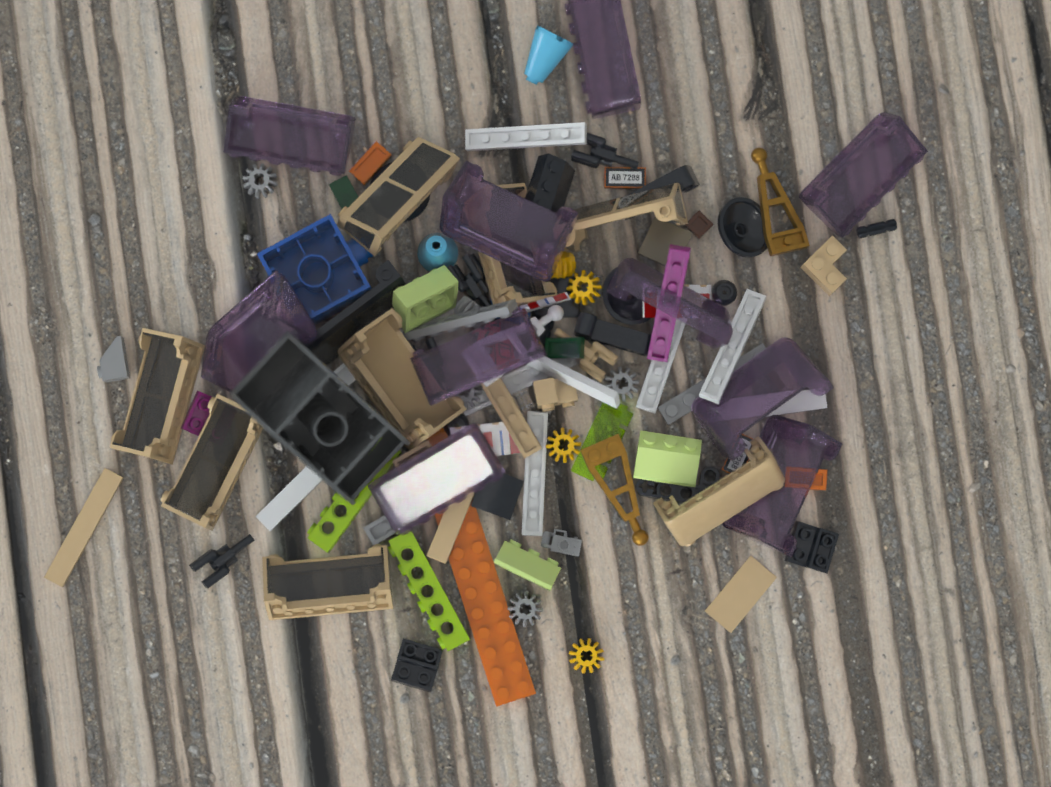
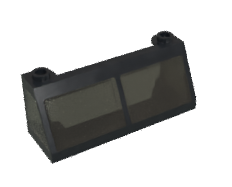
[291,260,406,366]

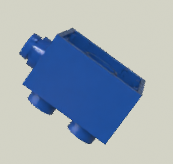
[257,214,373,328]

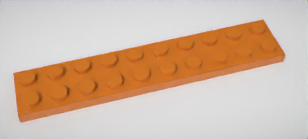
[433,499,536,707]

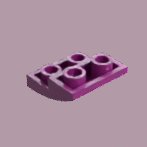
[181,391,237,446]

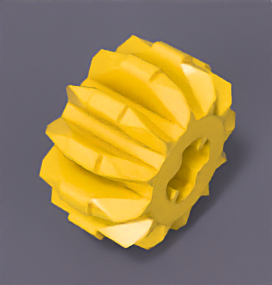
[541,250,576,279]
[566,270,602,306]
[546,428,581,463]
[569,638,604,674]

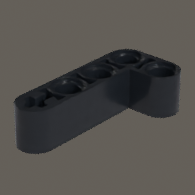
[625,165,700,220]
[573,312,651,357]
[635,467,720,503]

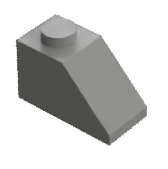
[97,336,130,383]

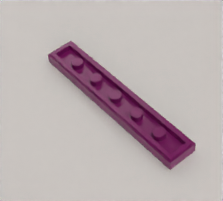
[647,244,691,362]

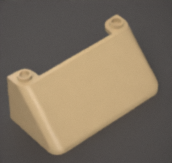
[338,308,467,450]
[653,436,785,547]

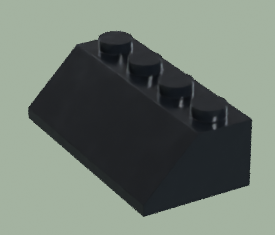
[514,153,575,247]

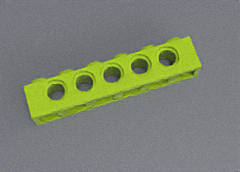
[307,437,402,554]
[387,529,471,652]

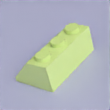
[392,265,459,333]
[633,430,702,488]
[494,539,561,591]

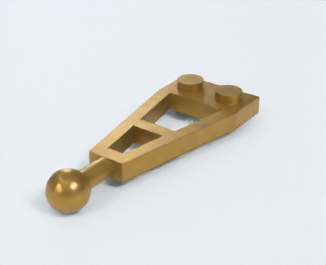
[751,148,810,257]
[580,434,649,546]

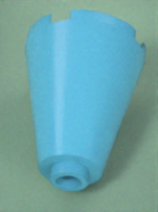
[524,25,573,85]
[417,233,458,272]

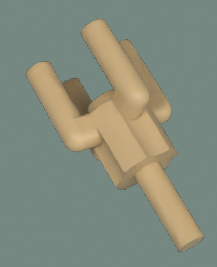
[554,328,618,383]

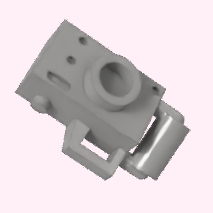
[541,529,582,557]

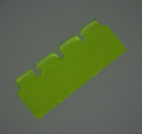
[571,402,633,481]

